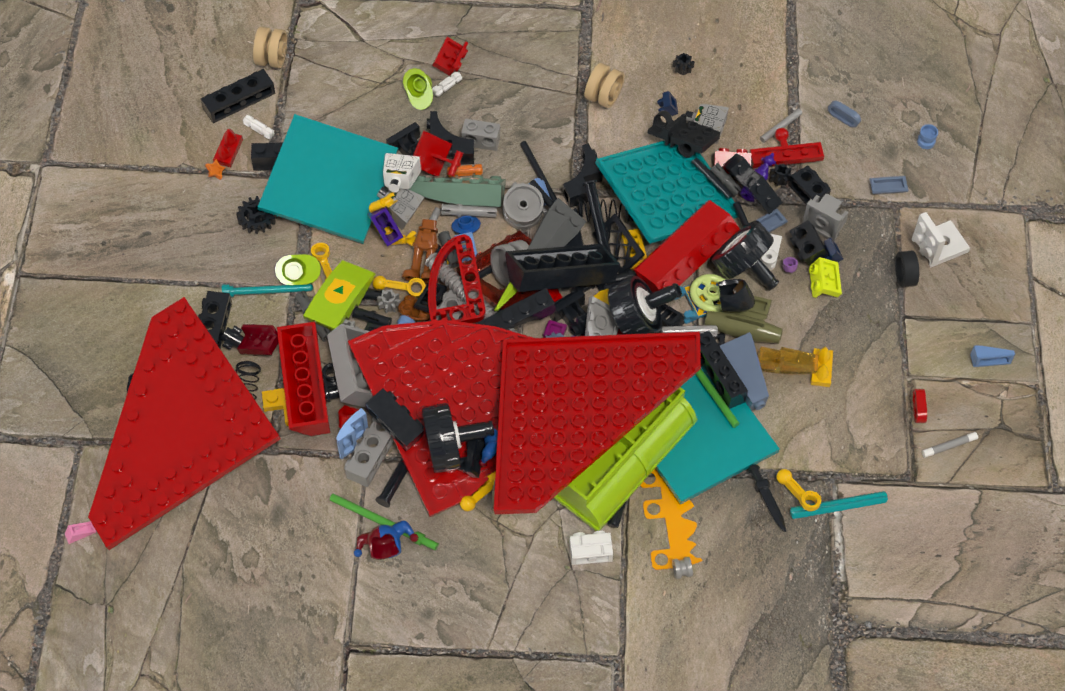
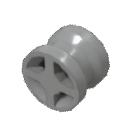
[672,557,693,579]

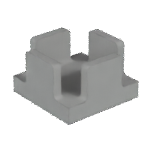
[803,194,849,241]

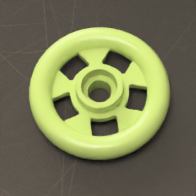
[690,274,726,312]

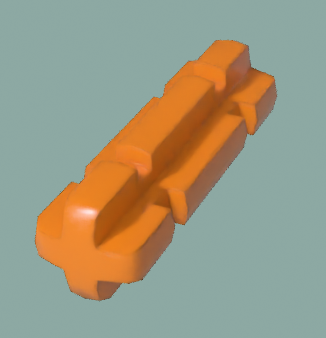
[447,164,483,177]

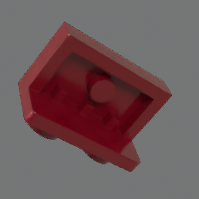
[237,324,279,355]

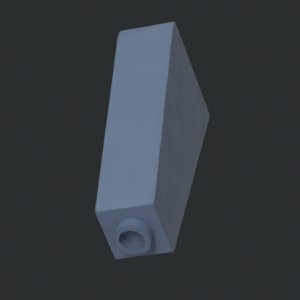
[720,332,769,411]

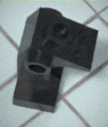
[386,122,420,156]
[550,290,587,337]

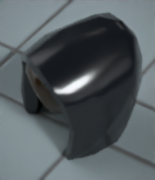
[719,279,755,313]

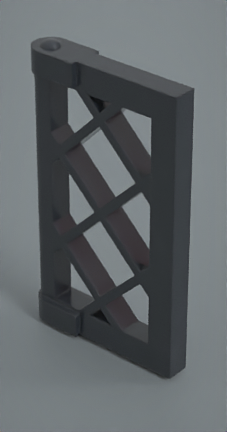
[592,213,645,273]

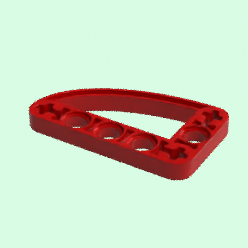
[428,234,486,323]

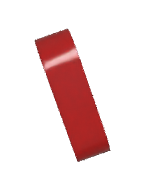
[912,389,927,423]

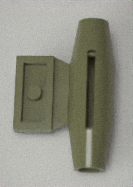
[705,296,783,344]

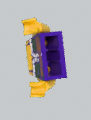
[368,193,416,247]

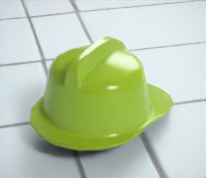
[403,68,433,110]
[275,254,321,285]

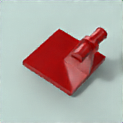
[413,131,464,177]

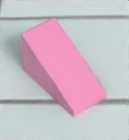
[65,521,96,544]

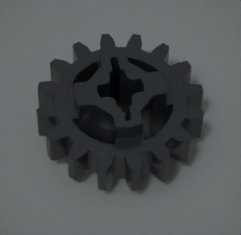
[236,196,277,234]

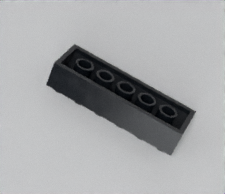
[505,244,620,292]

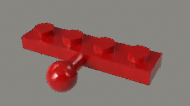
[750,128,824,168]

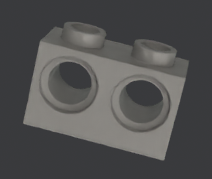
[461,119,500,151]

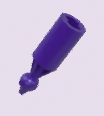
[740,153,776,202]

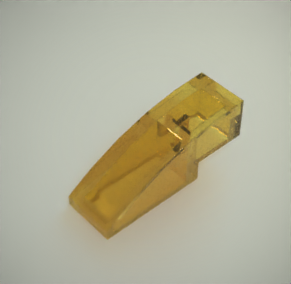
[757,346,819,374]

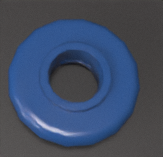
[452,216,481,234]

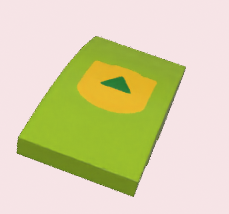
[303,260,376,330]

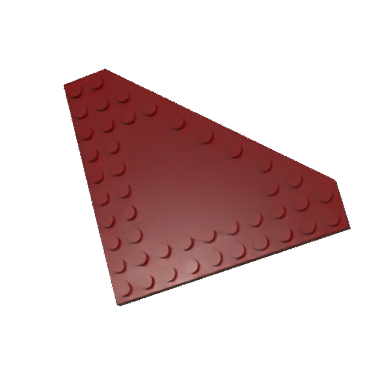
[88,297,281,550]
[494,332,701,514]

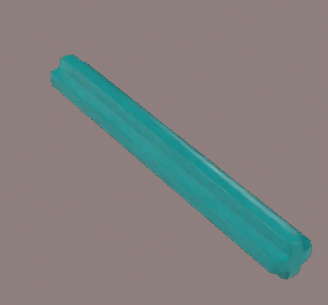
[790,491,888,519]

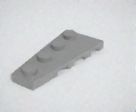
[585,296,619,336]

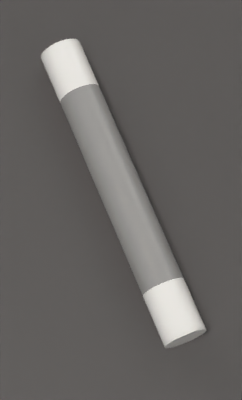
[922,432,978,458]

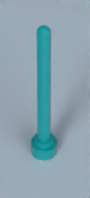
[222,284,313,297]

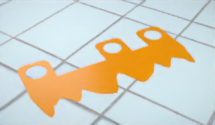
[640,469,703,570]

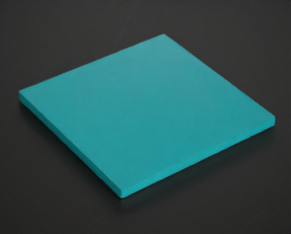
[258,114,398,244]
[595,140,738,244]
[655,368,780,504]

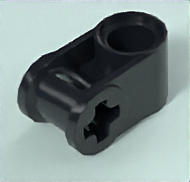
[322,363,340,403]

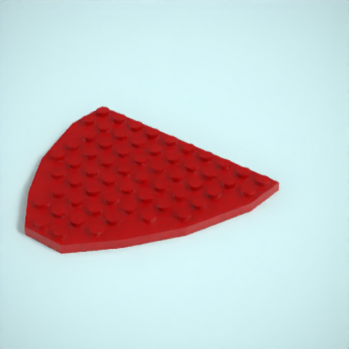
[348,320,533,517]

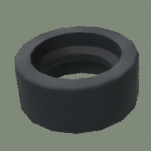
[895,250,920,287]

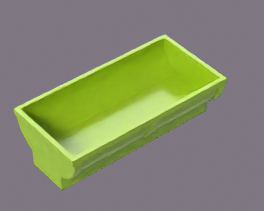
[554,387,697,531]

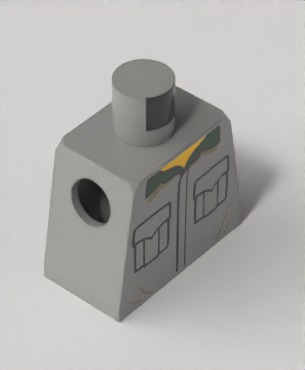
[686,104,729,144]
[377,187,424,230]

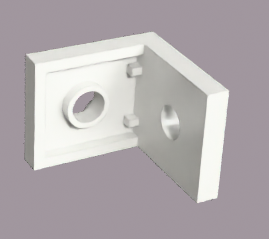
[912,212,970,268]

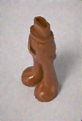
[402,219,438,284]

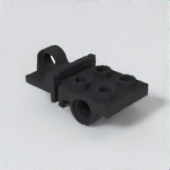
[647,111,721,158]

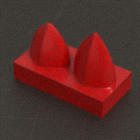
[213,129,243,168]

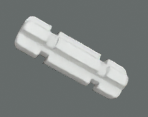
[432,72,462,97]
[243,115,275,139]

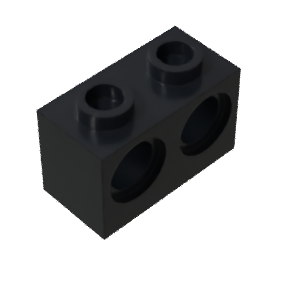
[789,165,831,205]
[789,220,829,266]

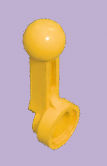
[311,243,332,280]
[372,276,426,297]
[776,469,821,511]
[460,471,496,512]

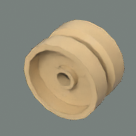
[253,27,287,68]
[584,63,625,108]

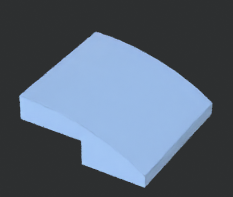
[336,408,368,459]

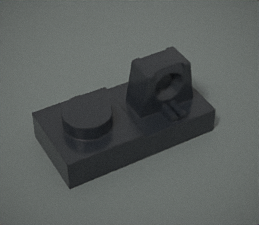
[458,438,485,478]

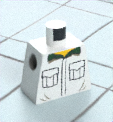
[383,153,421,192]

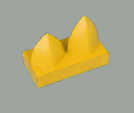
[811,346,833,387]

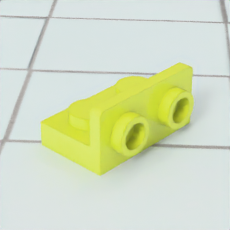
[809,257,842,298]

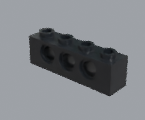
[200,69,276,123]
[198,291,232,350]
[700,331,748,409]

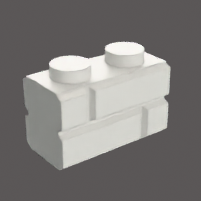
[569,531,613,565]

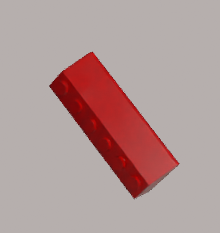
[634,200,740,292]
[277,322,330,436]

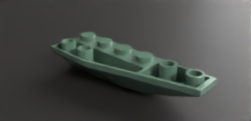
[409,175,506,207]

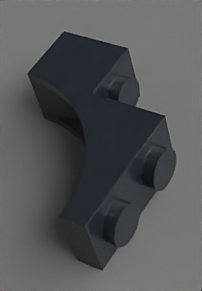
[427,111,474,165]
[563,143,603,208]
[723,153,783,215]

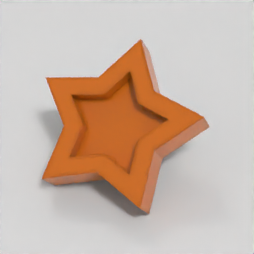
[205,159,226,180]

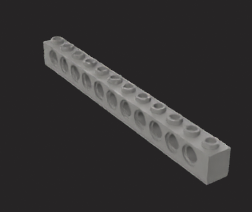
[344,290,465,487]

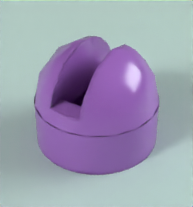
[783,257,798,273]

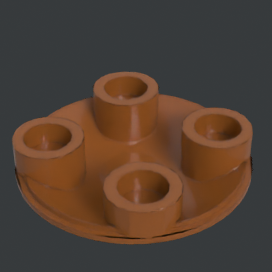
[398,295,430,320]

